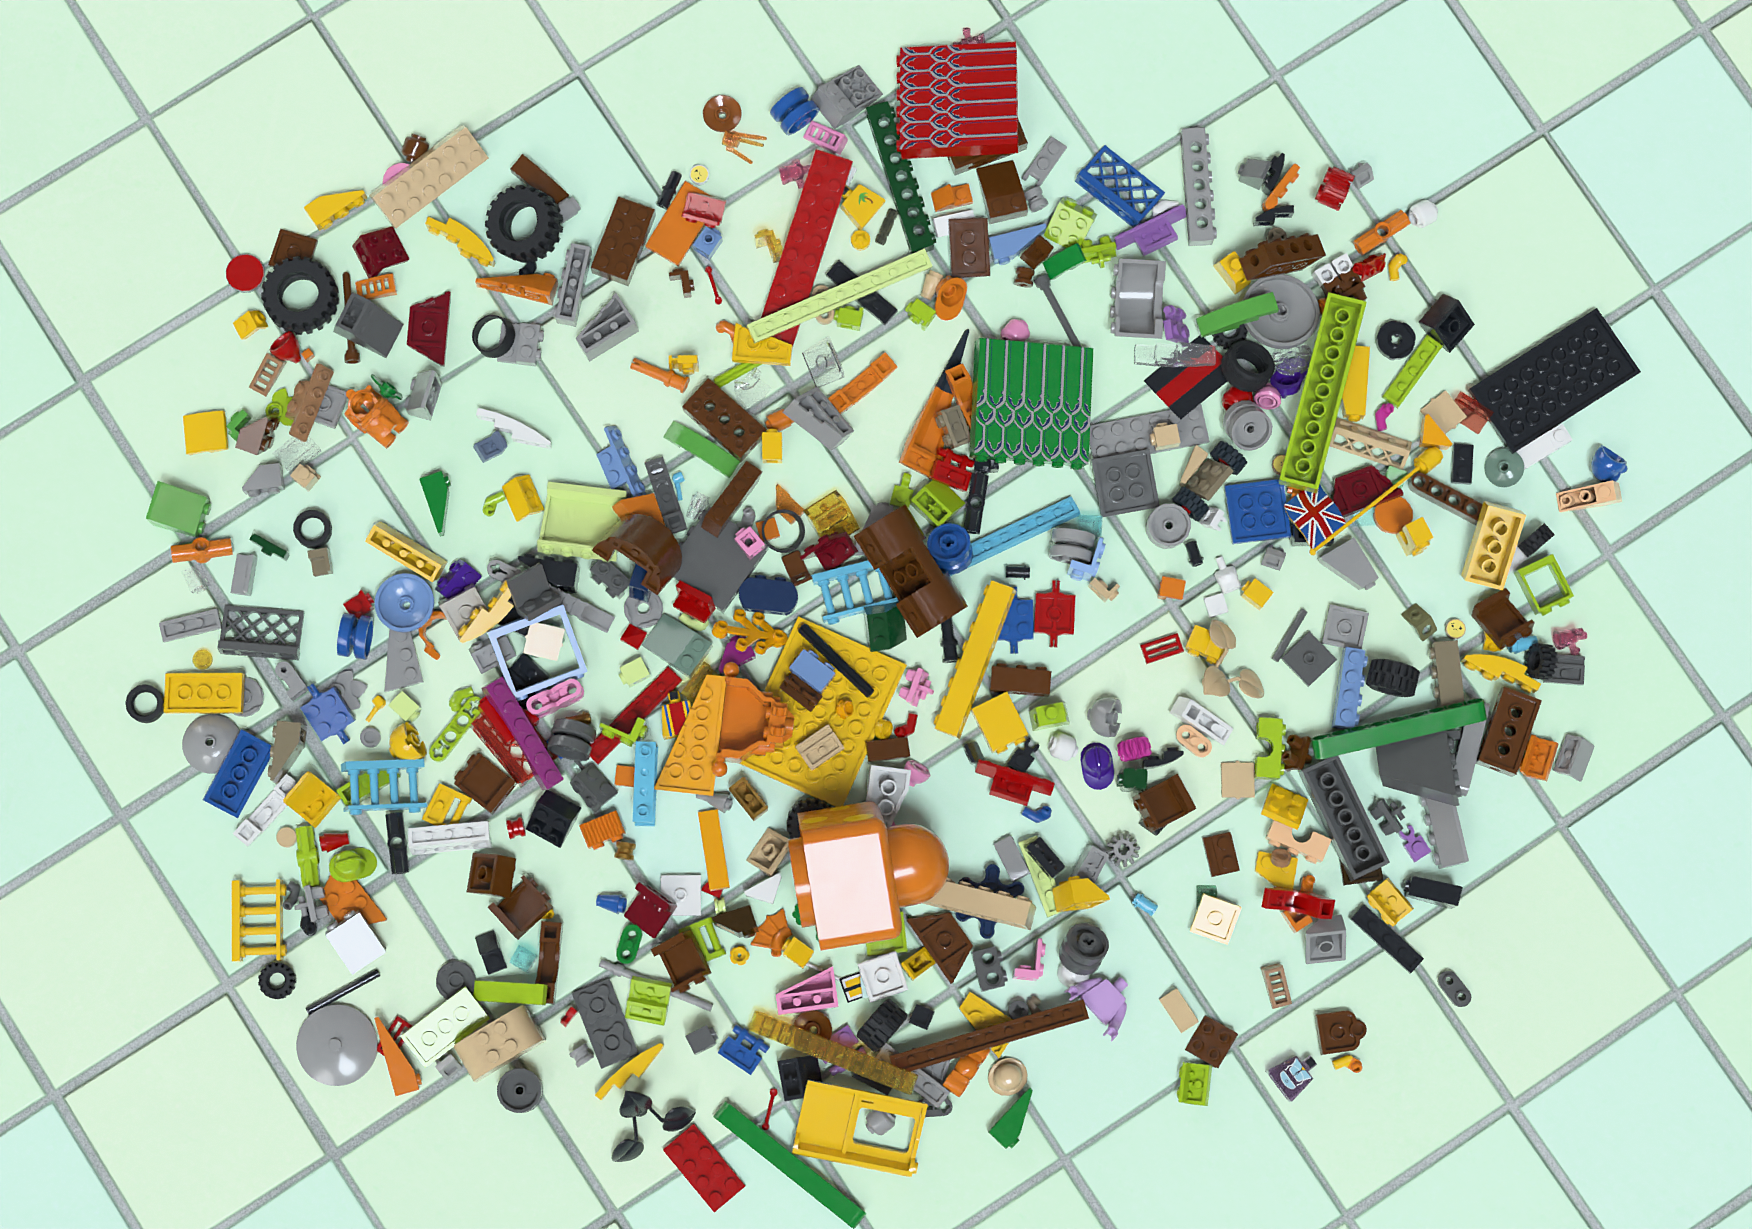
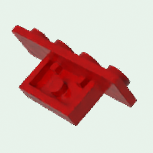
[975,759,1055,806]

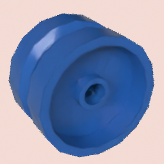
[770,87,820,136]
[927,523,973,575]
[337,613,374,660]

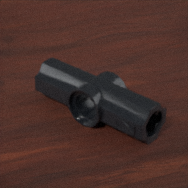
[963,473,989,534]
[385,812,410,875]

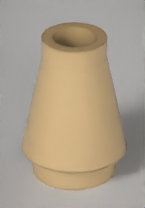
[920,270,944,300]

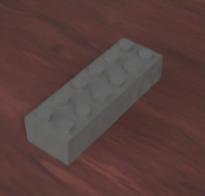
[1299,756,1390,881]

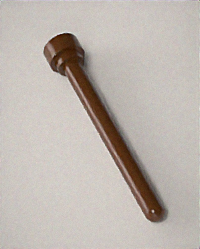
[342,272,360,364]

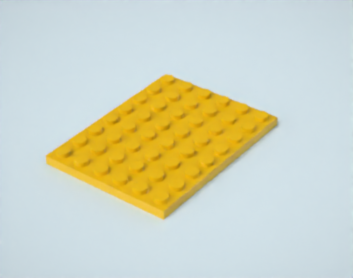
[740,616,907,807]

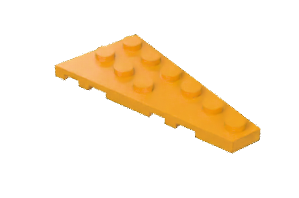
[654,674,726,796]

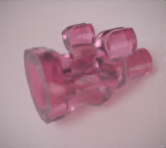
[953,28,985,45]
[779,159,811,189]
[1552,628,1587,656]

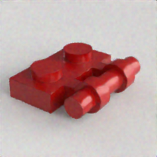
[929,447,974,492]

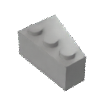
[576,293,639,362]
[782,387,854,450]

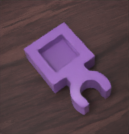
[1398,825,1432,863]

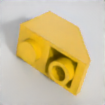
[762,429,782,463]
[782,937,814,969]

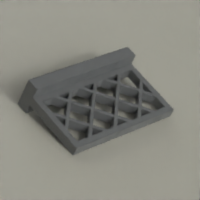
[217,605,305,661]

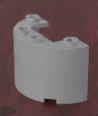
[1110,258,1166,339]

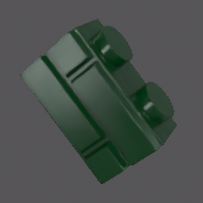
[1116,768,1148,793]

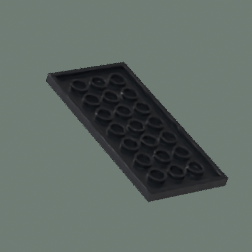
[1468,308,1641,454]

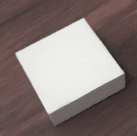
[1203,593,1229,618]

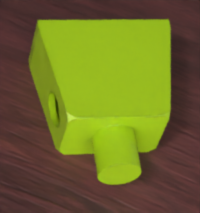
[1029,702,1070,731]

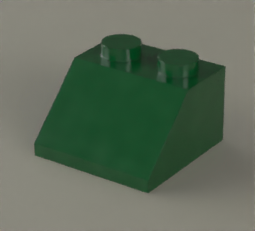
[864,602,907,652]

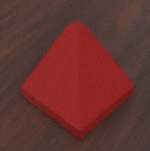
[620,624,647,650]

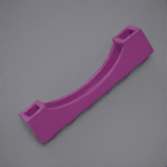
[481,677,564,791]

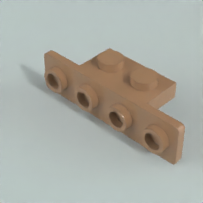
[285,364,334,442]

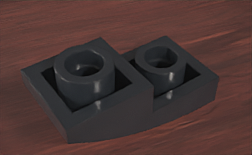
[1262,153,1285,196]
[1142,747,1184,769]

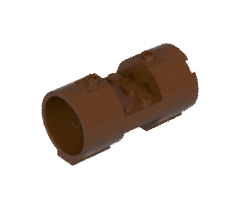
[854,504,968,638]

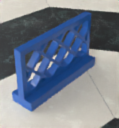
[1075,145,1165,228]

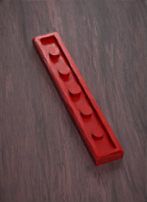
[590,666,683,765]

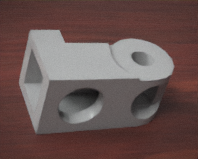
[275,661,308,701]

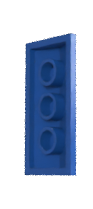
[202,729,271,818]

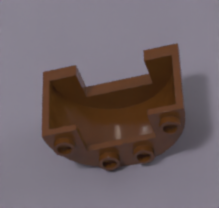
[592,514,682,595]

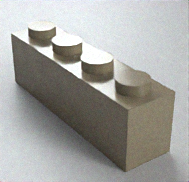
[1428,640,1464,708]

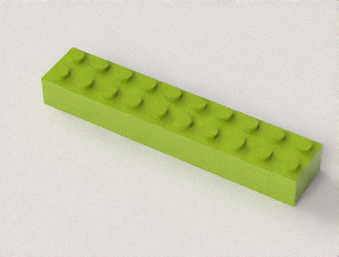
[1279,292,1367,494]

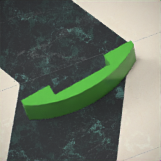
[663,421,740,479]

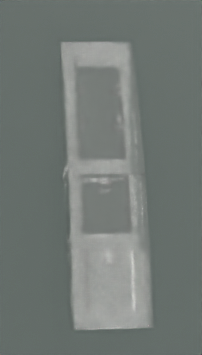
[1134,342,1216,367]

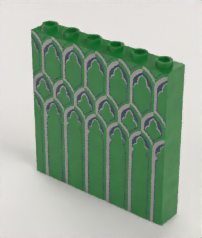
[969,338,1094,470]

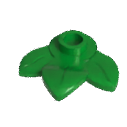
[371,374,403,400]

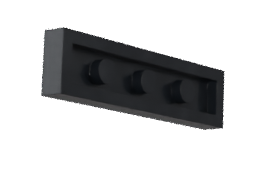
[826,260,898,326]
[1350,904,1424,974]

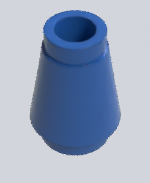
[596,894,627,914]

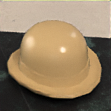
[988,1058,1028,1096]

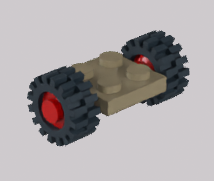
[1172,441,1248,522]

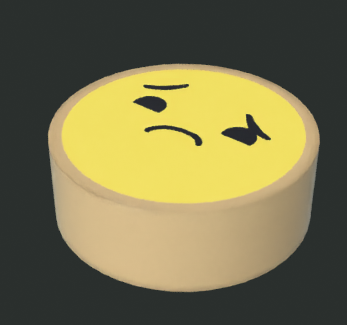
[1445,619,1466,640]

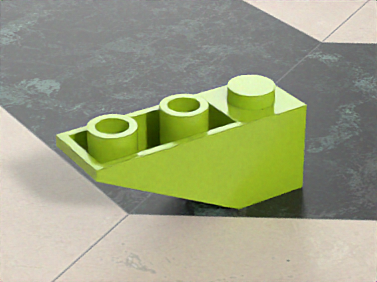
[336,771,401,806]

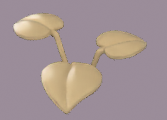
[1202,620,1264,699]

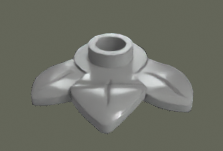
[328,671,367,710]

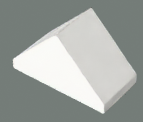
[744,873,782,905]

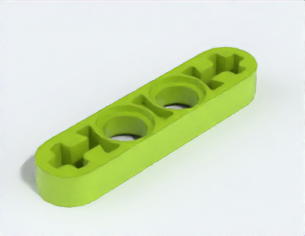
[429,696,481,762]

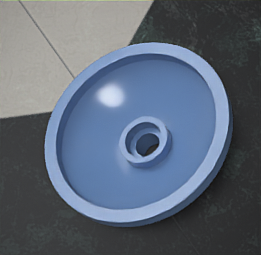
[375,573,434,632]

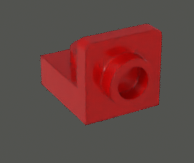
[343,590,374,620]

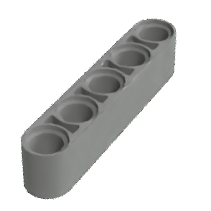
[1453,698,1490,797]

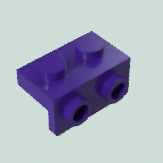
[435,559,482,599]

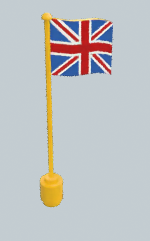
[1284,446,1443,555]

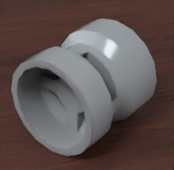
[1024,186,1049,213]

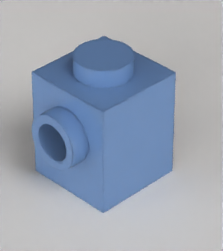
[693,226,723,261]

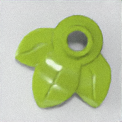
[265,388,294,426]

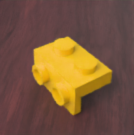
[1367,878,1414,927]

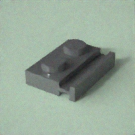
[1543,654,1585,686]

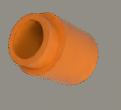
[764,408,794,432]

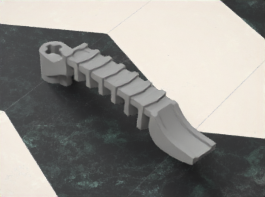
[487,560,615,633]

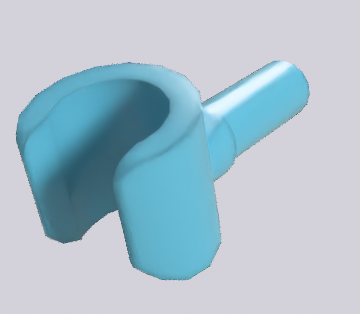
[672,472,685,501]

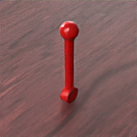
[705,266,722,305]
[762,1089,778,1130]

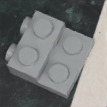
[497,323,544,367]

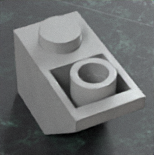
[242,463,285,497]

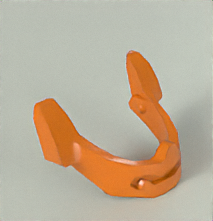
[418,611,447,660]

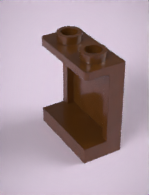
[1471,588,1535,650]
[454,753,517,815]
[1132,773,1197,833]
[487,875,553,940]
[651,930,712,994]

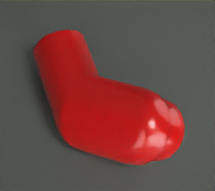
[894,713,918,738]

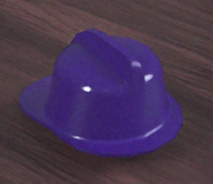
[1270,358,1308,399]
[1080,742,1114,790]

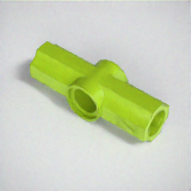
[295,826,320,888]

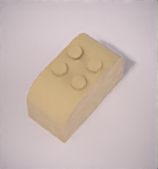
[453,1005,546,1083]

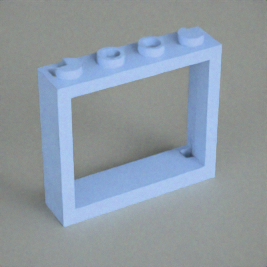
[487,604,588,701]

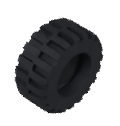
[485,185,563,263]
[261,256,339,335]

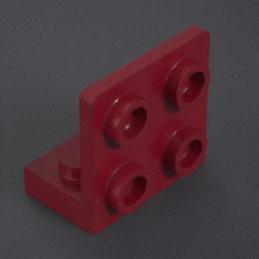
[352,227,409,279]
[800,532,859,571]
[624,882,677,938]

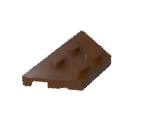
[907,913,973,984]

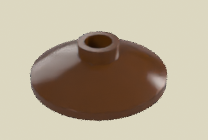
[793,1010,832,1051]

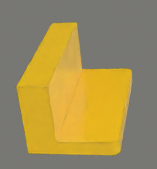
[502,474,544,522]

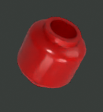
[1222,386,1251,411]

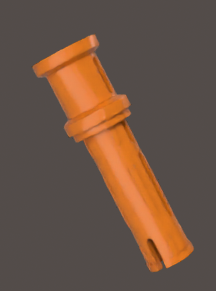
[630,357,690,394]

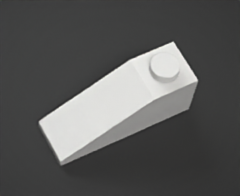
[1517,423,1573,470]
[1170,696,1234,745]

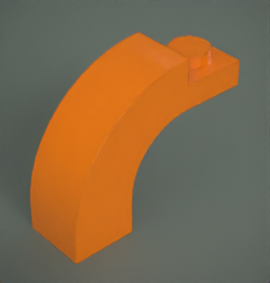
[945,363,973,430]

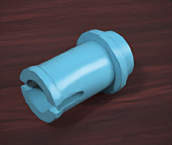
[1131,893,1158,916]

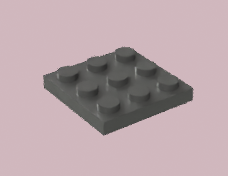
[1091,449,1160,518]

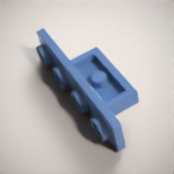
[596,426,646,497]

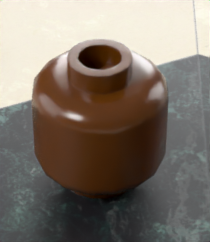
[401,134,429,162]

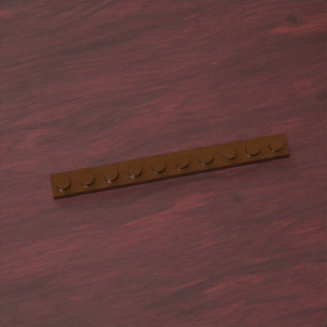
[889,999,1090,1076]

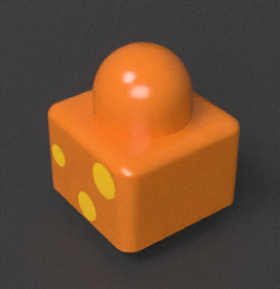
[787,801,949,951]

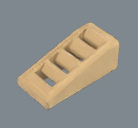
[1179,445,1208,487]

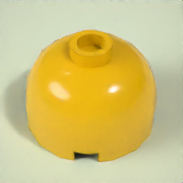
[389,722,427,760]

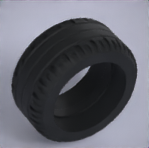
[1221,340,1275,392]

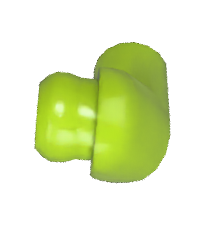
[482,491,506,517]

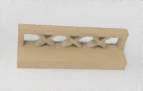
[1330,418,1412,470]

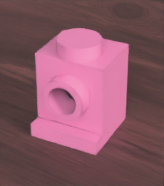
[734,526,765,560]

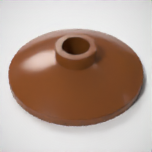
[703,95,742,132]

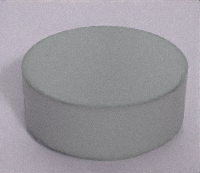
[360,727,381,748]

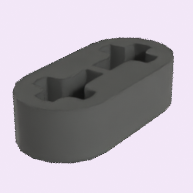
[917,1098,953,1117]

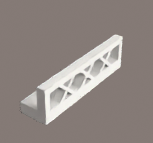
[408,821,492,855]

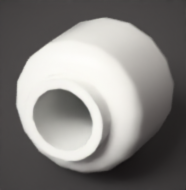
[1408,200,1438,228]
[1048,733,1079,762]

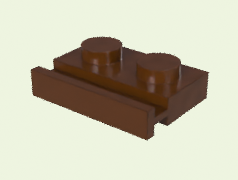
[1202,832,1240,877]

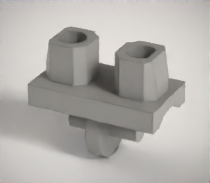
[294,885,329,923]

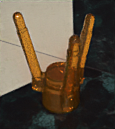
[722,131,767,164]

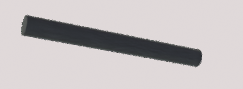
[305,969,381,1015]

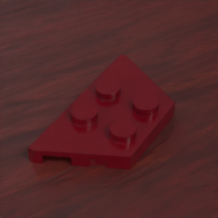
[406,291,451,367]
[1333,465,1404,518]

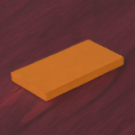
[645,181,712,267]

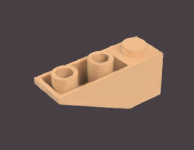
[1556,480,1622,512]

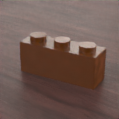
[989,663,1052,697]

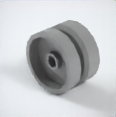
[1223,401,1273,451]
[1145,503,1191,549]
[1049,528,1095,565]

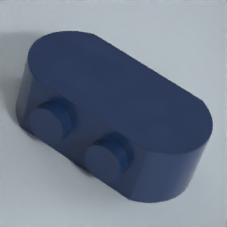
[739,575,798,616]

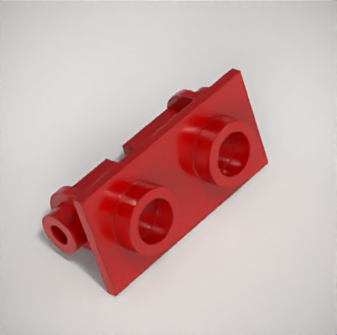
[1353,253,1386,282]

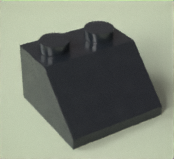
[1419,294,1475,353]

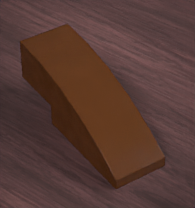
[510,154,569,204]

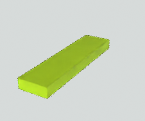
[1382,335,1443,409]
[473,980,548,1005]

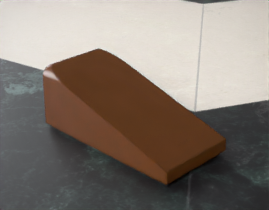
[866,737,910,762]

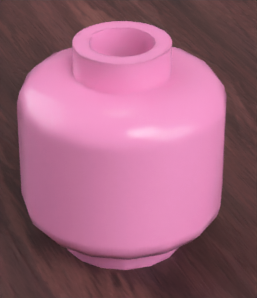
[1001,319,1030,342]

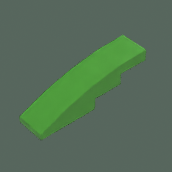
[1196,292,1279,338]

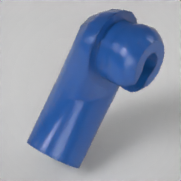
[1021,806,1052,823]

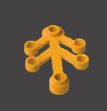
[712,609,788,655]

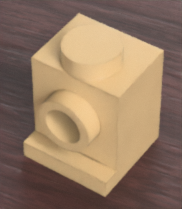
[290,464,321,492]

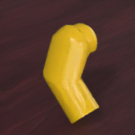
[1388,253,1408,281]

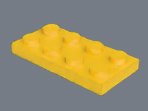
[164,673,245,714]

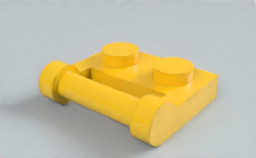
[422,783,472,826]

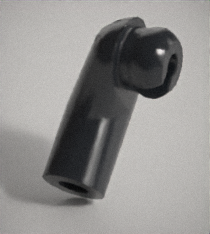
[300,908,317,936]

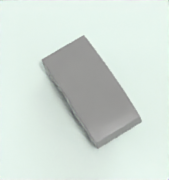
[993,835,1030,882]

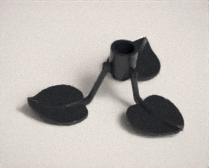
[611,1090,696,1162]

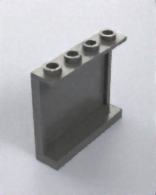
[673,507,768,614]

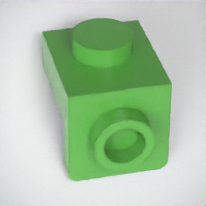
[226,409,251,442]

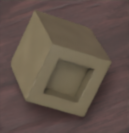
[307,547,333,577]

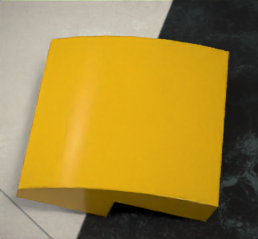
[183,411,228,455]

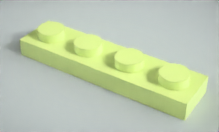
[1018,836,1061,918]

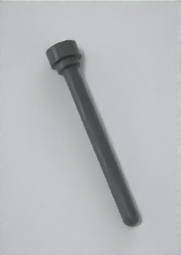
[1034,274,1082,347]

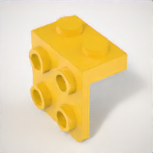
[283,771,341,828]

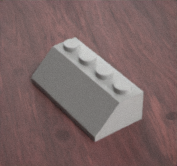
[1419,796,1469,869]

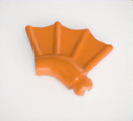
[750,908,793,957]

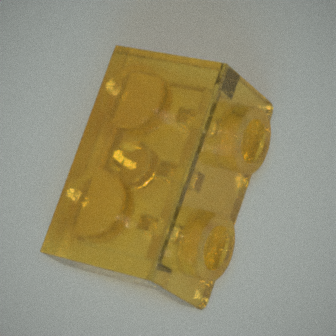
[754,229,783,263]

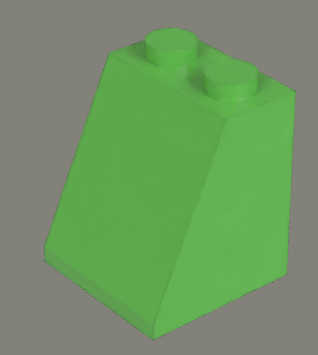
[146,481,211,538]

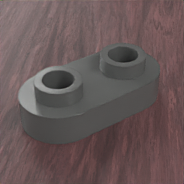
[1437,971,1472,1007]

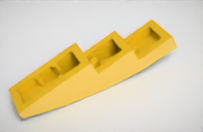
[595,1043,664,1100]

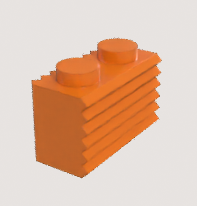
[579,810,626,851]

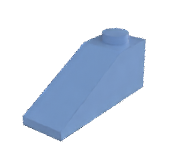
[989,223,1046,265]

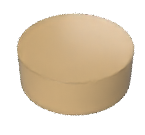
[276,827,297,848]

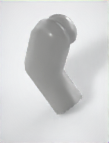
[736,507,756,529]

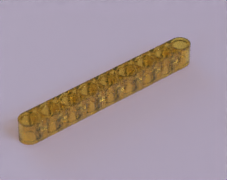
[747,1010,919,1095]

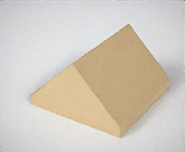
[746,828,789,877]

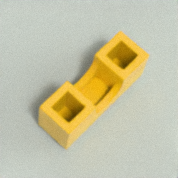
[1396,517,1434,557]

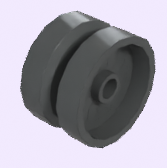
[547,719,596,761]
[1059,923,1109,976]
[497,1068,543,1113]

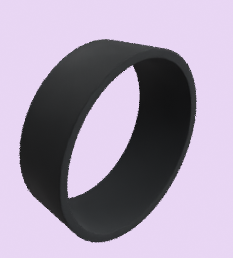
[472,315,515,358]
[762,509,805,553]

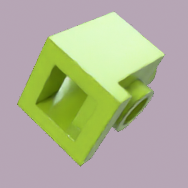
[905,298,936,331]
[834,306,864,331]

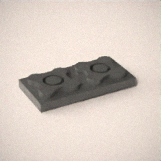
[572,979,639,1069]

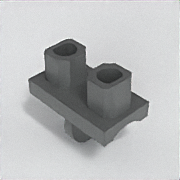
[1370,799,1406,836]

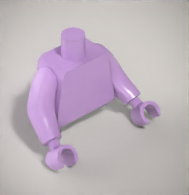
[1064,977,1128,1042]

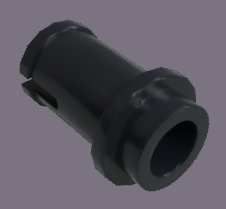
[1185,541,1204,567]
[1006,565,1030,580]

